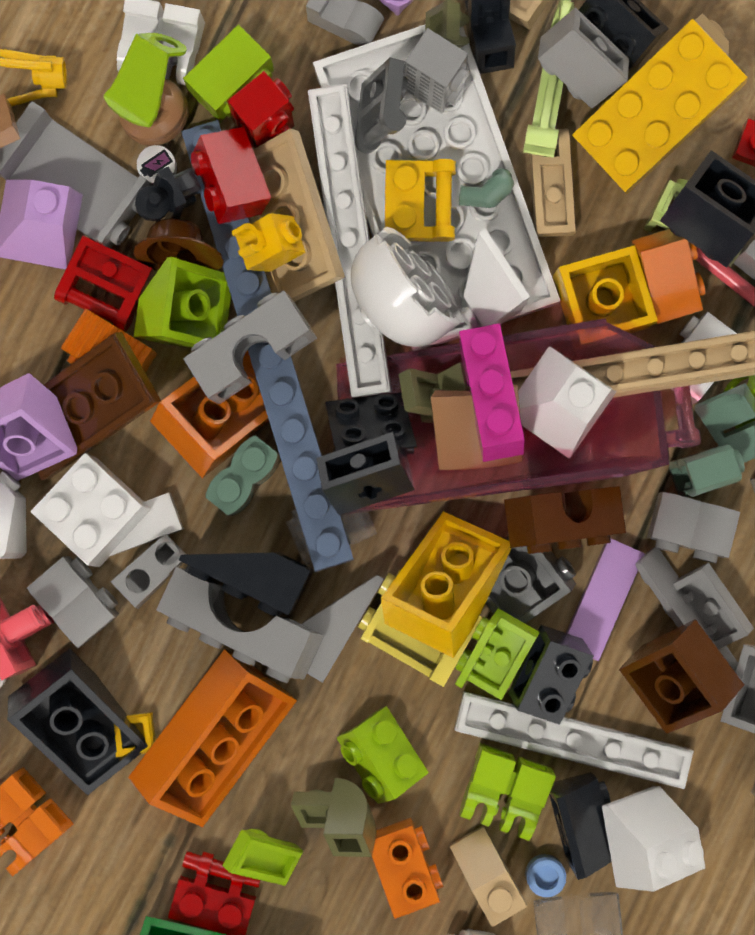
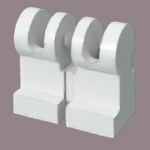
[117,0,205,85]

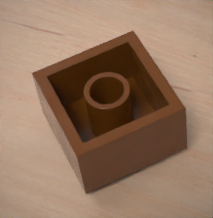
[619,619,744,734]

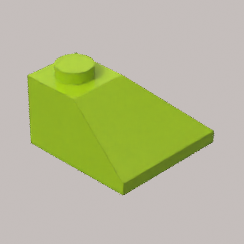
[134,257,231,348]

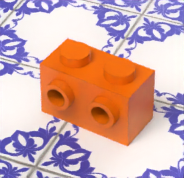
[632,229,706,325]
[372,818,444,919]

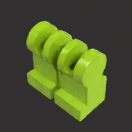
[459,743,556,841]

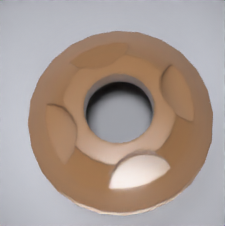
[119,78,189,146]

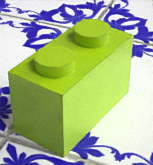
[183,24,274,123]

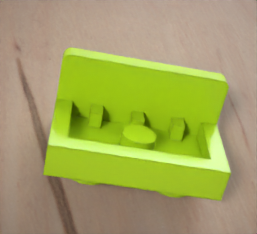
[455,608,540,700]
[337,706,429,804]

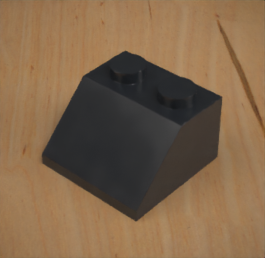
[549,772,611,880]

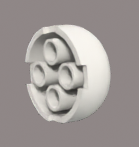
[351,227,461,347]

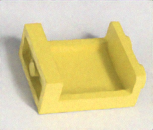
[358,569,483,687]

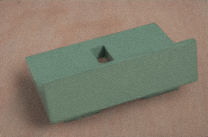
[694,383,755,463]

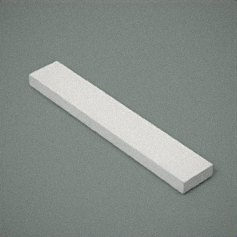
[454,691,694,789]

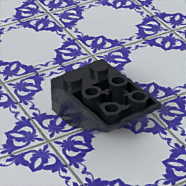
[179,552,314,617]

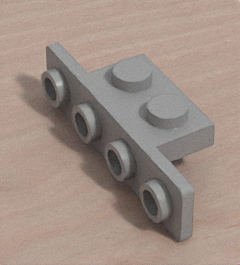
[635,547,754,671]

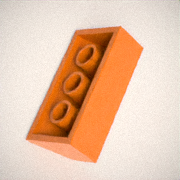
[128,649,297,827]

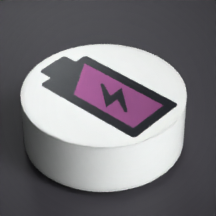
[137,145,177,186]

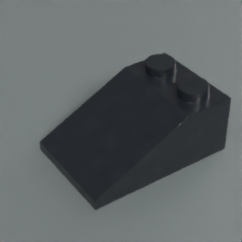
[7,648,148,796]

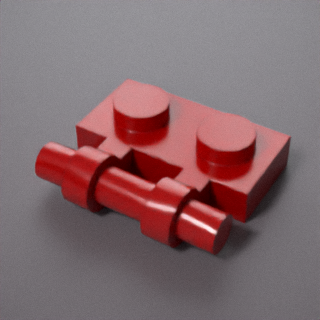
[168,851,261,935]

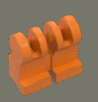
[0,767,74,877]

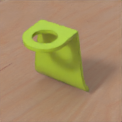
[103,33,187,127]

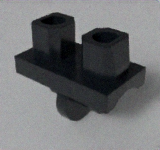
[135,166,202,222]

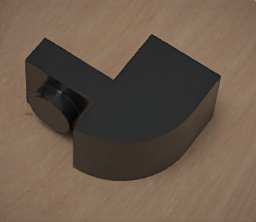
[465,0,516,74]

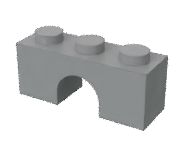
[183,290,317,404]

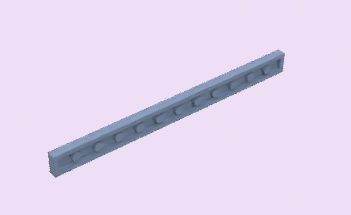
[181,120,354,572]

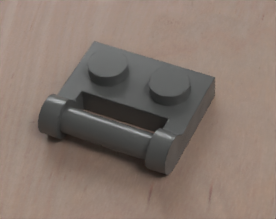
[355,57,407,154]

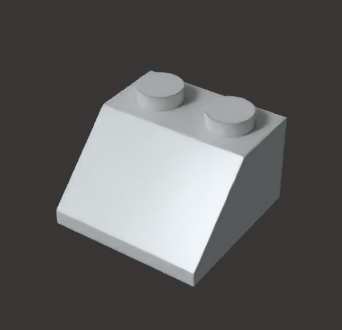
[602,786,705,892]

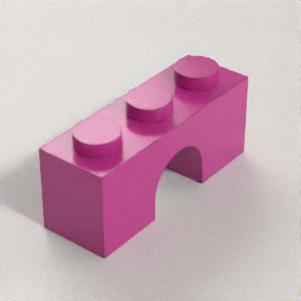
[459,323,525,462]

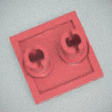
[0,598,54,681]

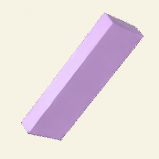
[566,539,645,661]

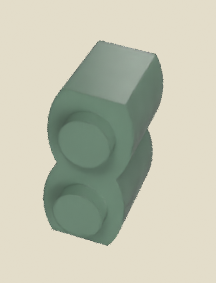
[206,435,280,516]
[669,444,745,497]

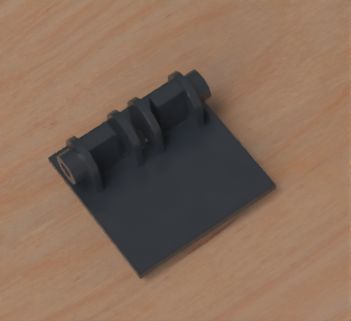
[325,392,417,456]

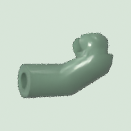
[459,168,514,208]

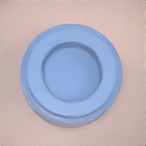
[525,854,566,897]

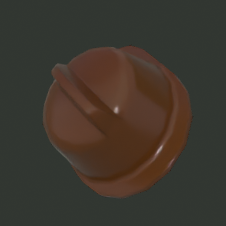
[134,218,224,271]

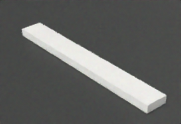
[308,83,392,398]

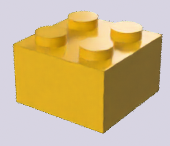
[553,245,658,350]

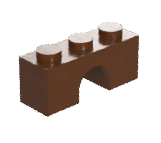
[504,486,626,554]

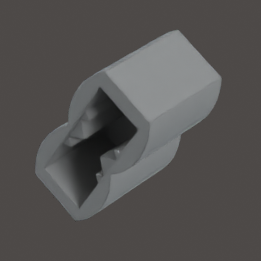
[647,492,740,564]
[27,556,119,648]

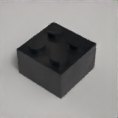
[660,150,755,268]

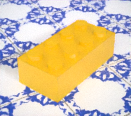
[572,18,748,194]

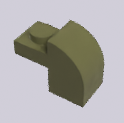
[399,362,470,423]
[291,778,376,857]

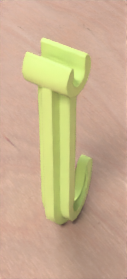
[523,0,574,158]

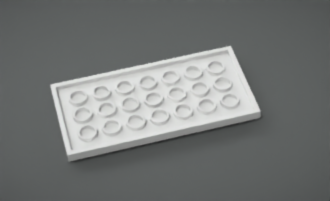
[313,25,560,354]

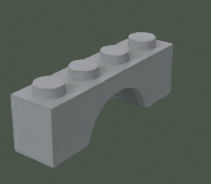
[156,567,324,683]

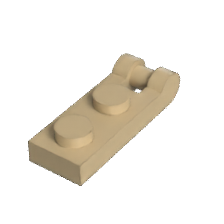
[530,128,576,237]

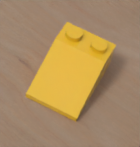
[381,511,512,658]

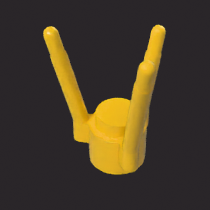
[0,49,67,106]

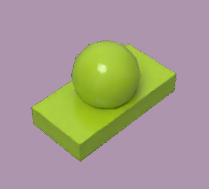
[222,829,304,886]

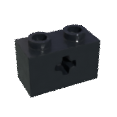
[316,432,415,515]

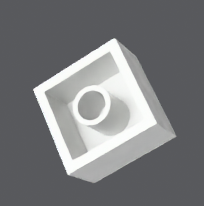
[30,453,151,567]

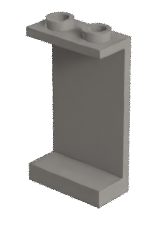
[0,101,151,249]

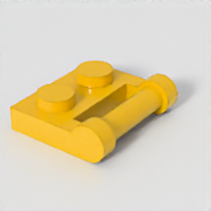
[385,159,456,242]

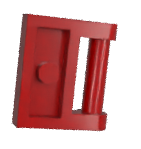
[54,236,155,332]

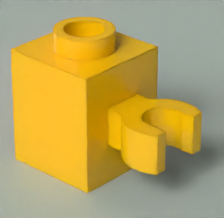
[231,213,306,272]

